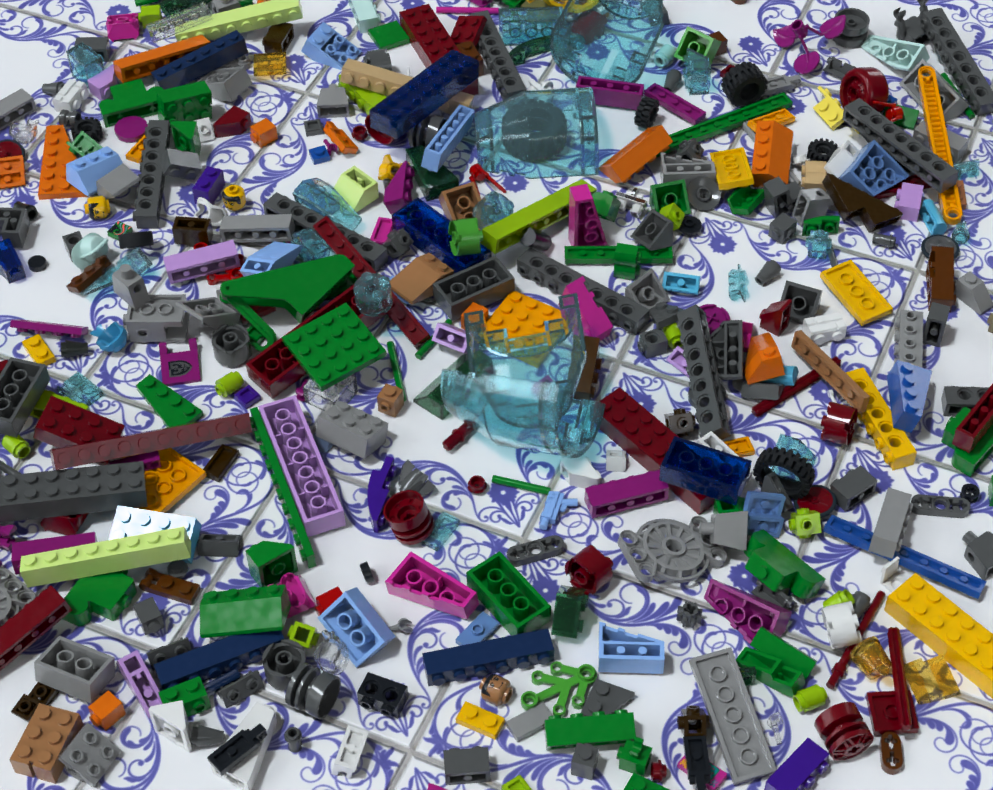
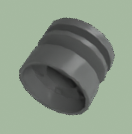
[408,112,447,149]
[285,662,341,720]

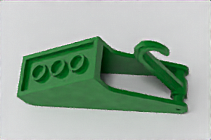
[220,254,355,352]

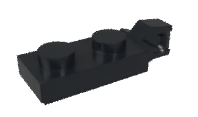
[207,724,267,776]
[683,735,711,790]

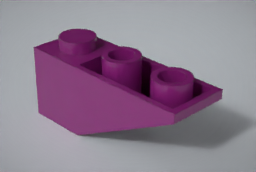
[383,160,415,214]

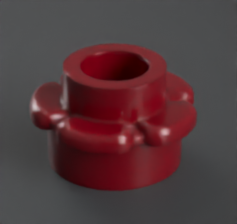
[352,125,368,141]
[468,475,487,494]
[651,760,667,782]

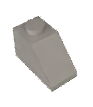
[954,272,993,316]

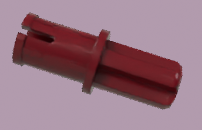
[442,420,475,451]

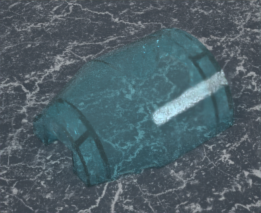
[550,0,664,88]
[473,87,599,179]
[464,293,587,428]
[441,369,606,458]

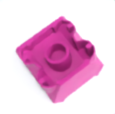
[106,13,140,42]
[268,572,317,619]

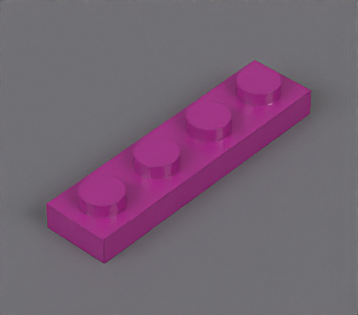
[644,83,706,125]
[10,319,88,338]

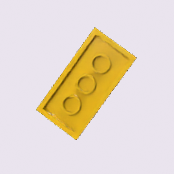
[710,147,754,190]
[820,260,893,326]

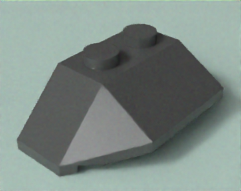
[710,320,744,380]

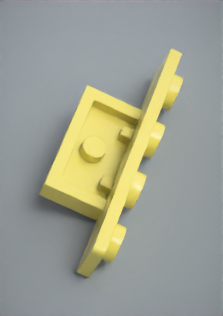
[813,86,860,134]

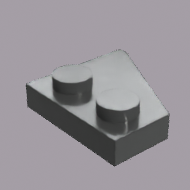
[650,302,684,329]
[581,679,635,716]

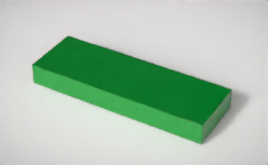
[750,626,817,680]

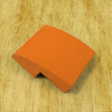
[0,155,26,189]

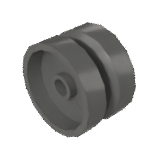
[833,8,870,48]

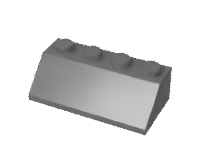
[899,59,969,121]

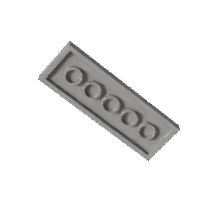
[689,647,777,785]

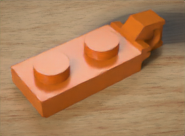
[323,121,358,154]

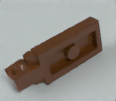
[66,255,111,293]

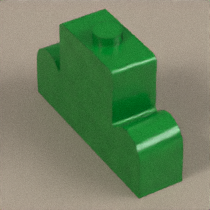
[99,79,164,128]
[941,407,993,477]
[744,529,826,599]
[63,570,137,626]

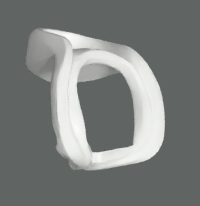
[193,197,228,227]

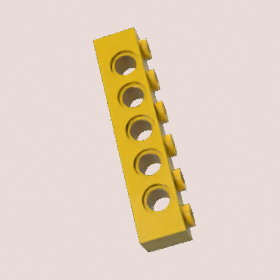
[845,367,917,471]

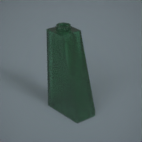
[405,145,459,201]

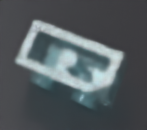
[291,228,331,262]

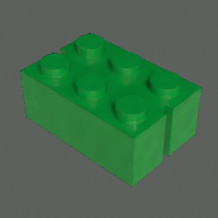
[157,81,212,128]

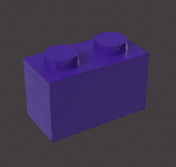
[192,166,225,206]

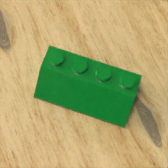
[200,584,291,638]

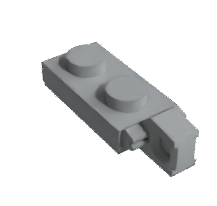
[761,74,801,97]

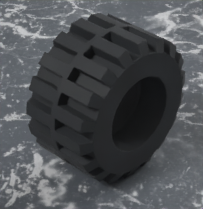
[721,62,768,107]

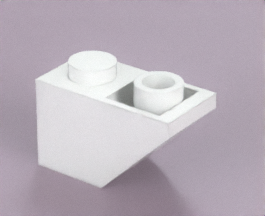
[824,140,860,178]
[560,450,602,489]

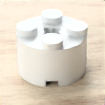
[821,601,862,649]

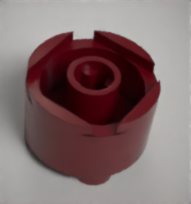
[821,402,858,445]
[565,545,613,595]

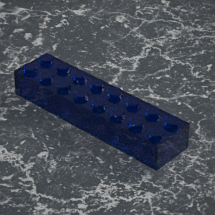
[370,50,479,139]

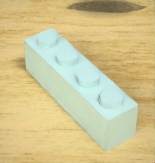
[348,0,381,34]

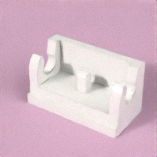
[331,725,369,778]

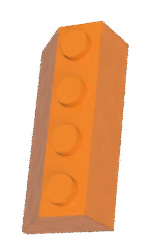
[751,120,793,187]
[598,125,673,184]

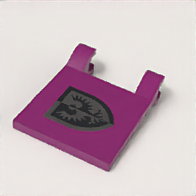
[159,338,201,386]

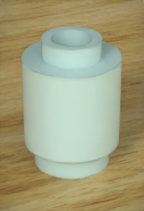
[654,44,676,67]

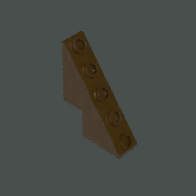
[822,173,903,233]

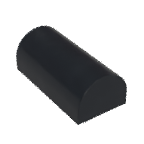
[520,227,552,251]

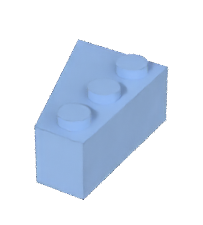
[598,622,665,674]

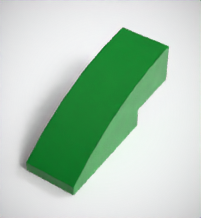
[736,647,805,698]

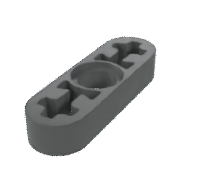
[911,494,971,518]
[507,535,564,567]

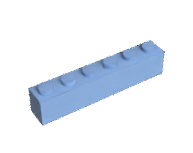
[421,104,475,172]

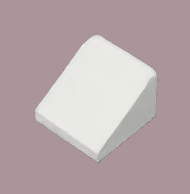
[606,450,626,472]

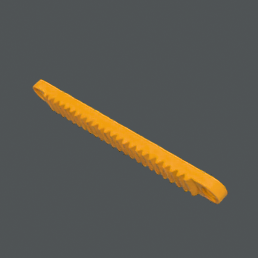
[917,66,962,225]

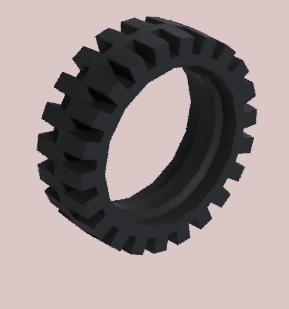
[753,447,815,500]

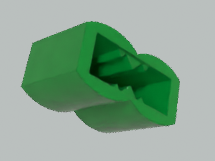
[613,243,642,280]

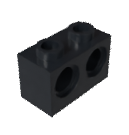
[357,672,409,718]

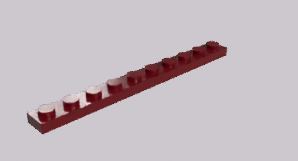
[313,216,431,349]

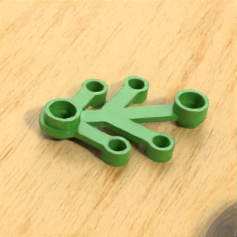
[521,661,597,718]

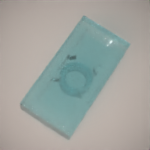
[421,511,460,552]

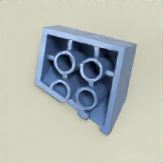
[839,140,910,197]

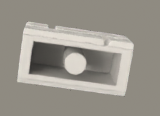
[52,79,89,112]
[802,312,847,345]

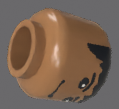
[479,674,513,706]

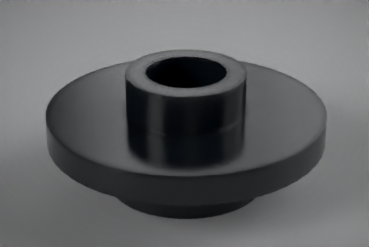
[678,216,702,235]

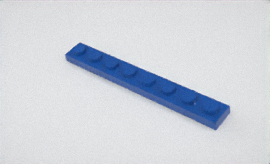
[823,515,987,599]

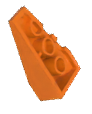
[743,332,785,385]

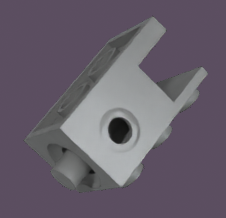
[123,294,190,342]

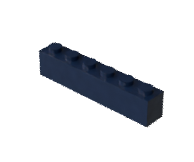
[151,30,248,89]
[422,628,554,686]
[154,630,285,690]

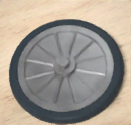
[921,234,960,259]

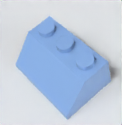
[66,146,123,197]
[317,587,396,668]

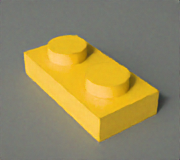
[22,334,56,366]
[456,701,505,740]

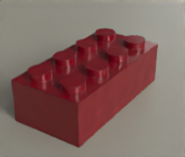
[33,396,125,465]

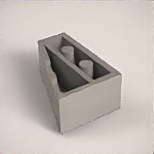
[660,152,716,189]

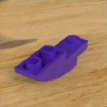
[367,456,397,533]

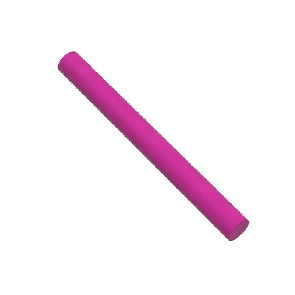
[436,7,499,14]

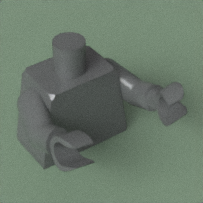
[893,0,930,44]

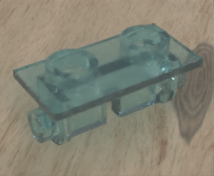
[953,159,979,180]
[728,264,748,302]

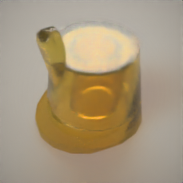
[849,636,892,680]

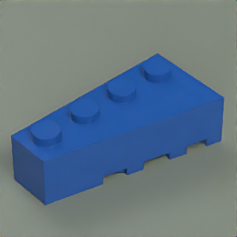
[887,360,932,433]

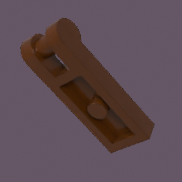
[138,568,201,606]

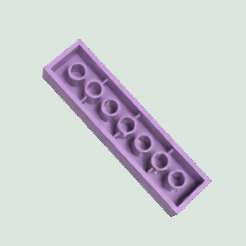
[258,395,346,537]

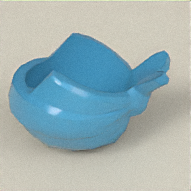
[90,321,128,353]

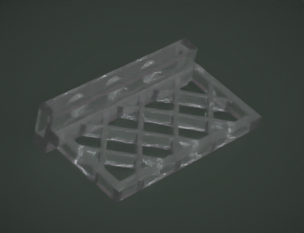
[145,2,213,43]

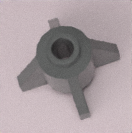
[398,460,436,495]

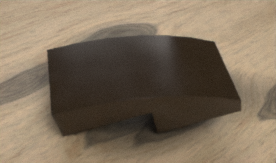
[11,682,59,722]

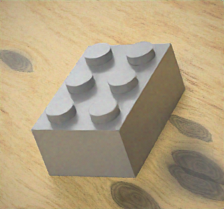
[316,401,389,459]
[34,636,115,703]

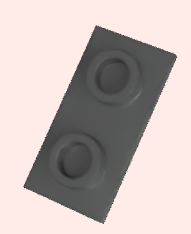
[823,57,856,79]
[751,579,797,611]
[146,637,192,671]
[217,670,265,708]

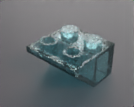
[682,48,711,95]

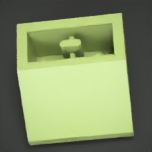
[330,166,379,214]

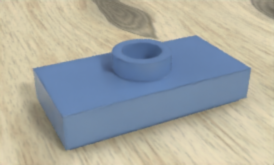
[456,611,499,646]

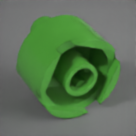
[448,217,483,256]

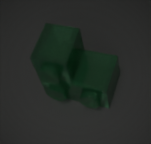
[551,585,589,638]

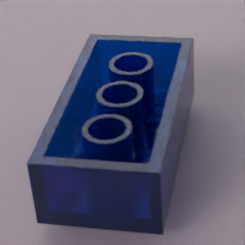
[659,436,752,505]

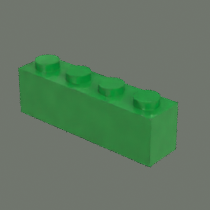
[544,709,636,750]

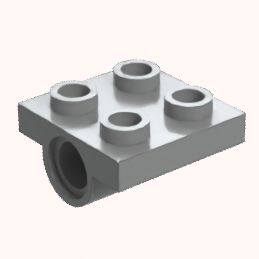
[58,723,121,787]

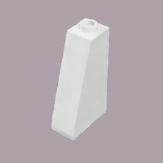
[211,702,277,790]

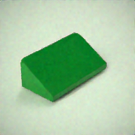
[883,102,919,130]

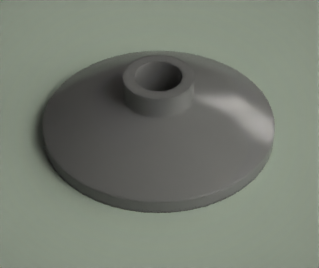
[687,177,721,211]

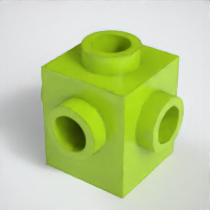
[788,508,822,538]

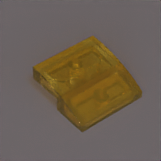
[253,52,287,76]
[904,654,961,704]

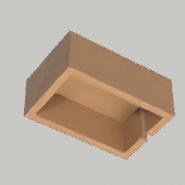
[9,703,84,784]

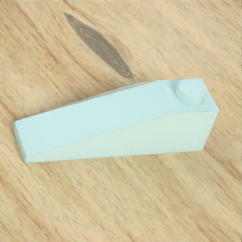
[861,34,930,72]

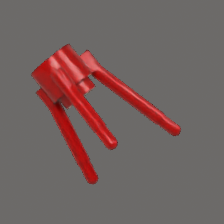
[873,101,903,122]
[469,163,507,198]

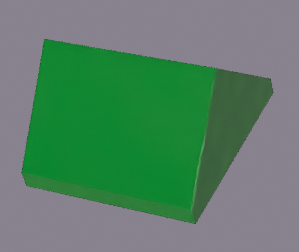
[170,121,201,156]
[649,179,691,215]

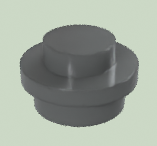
[167,560,188,579]

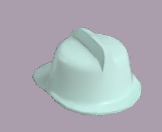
[71,233,109,270]

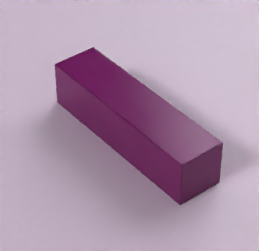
[109,451,162,471]

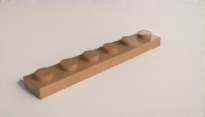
[791,330,870,414]

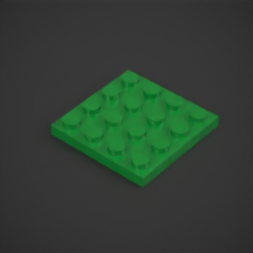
[282,303,387,392]

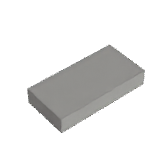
[506,702,552,742]

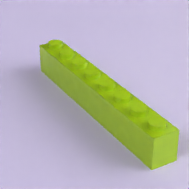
[480,179,597,254]

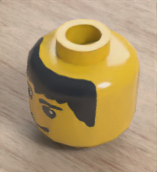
[222,185,246,211]
[84,196,110,219]

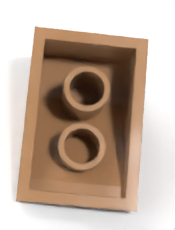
[438,181,491,230]
[387,253,454,305]

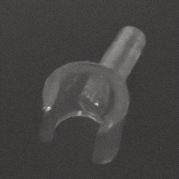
[767,712,783,745]

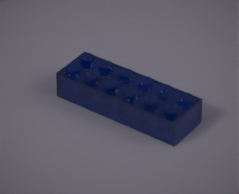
[392,197,492,274]

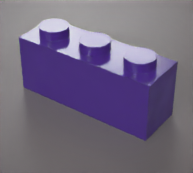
[764,738,829,790]

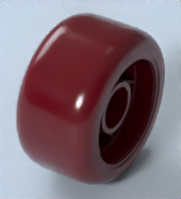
[839,67,889,113]

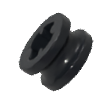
[960,483,980,504]

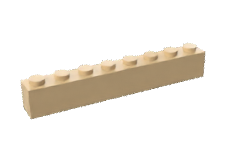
[340,58,474,115]

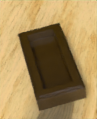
[203,444,240,482]

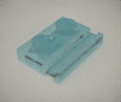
[57,372,104,406]

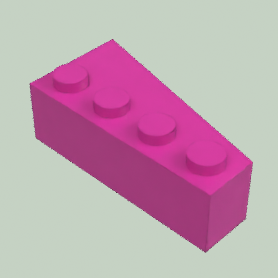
[568,184,608,246]
[385,552,479,620]

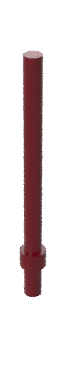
[826,591,886,689]

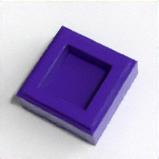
[234,385,261,409]

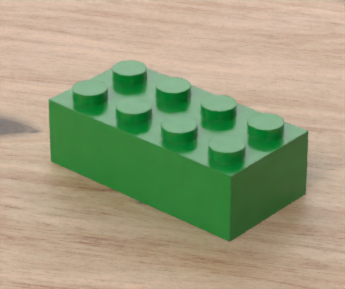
[466,551,551,636]

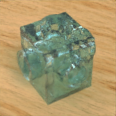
[805,230,832,259]

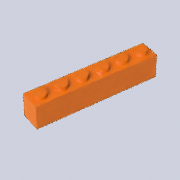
[113,35,211,83]

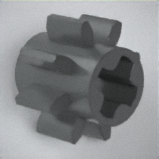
[676,601,703,628]

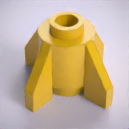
[378,154,410,180]

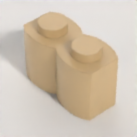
[801,160,827,192]

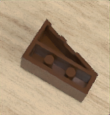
[926,246,956,312]
[567,335,602,405]

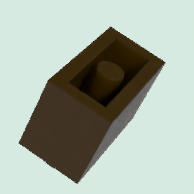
[262,22,294,56]
[172,216,213,246]

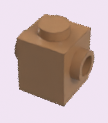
[377,383,404,417]

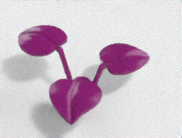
[773,15,846,75]

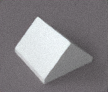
[148,700,192,753]

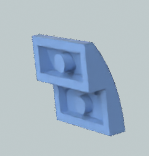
[743,491,786,538]

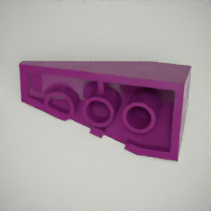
[704,579,792,643]

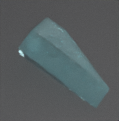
[292,177,362,231]
[81,247,152,296]

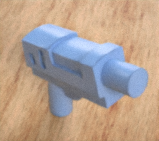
[539,491,578,530]

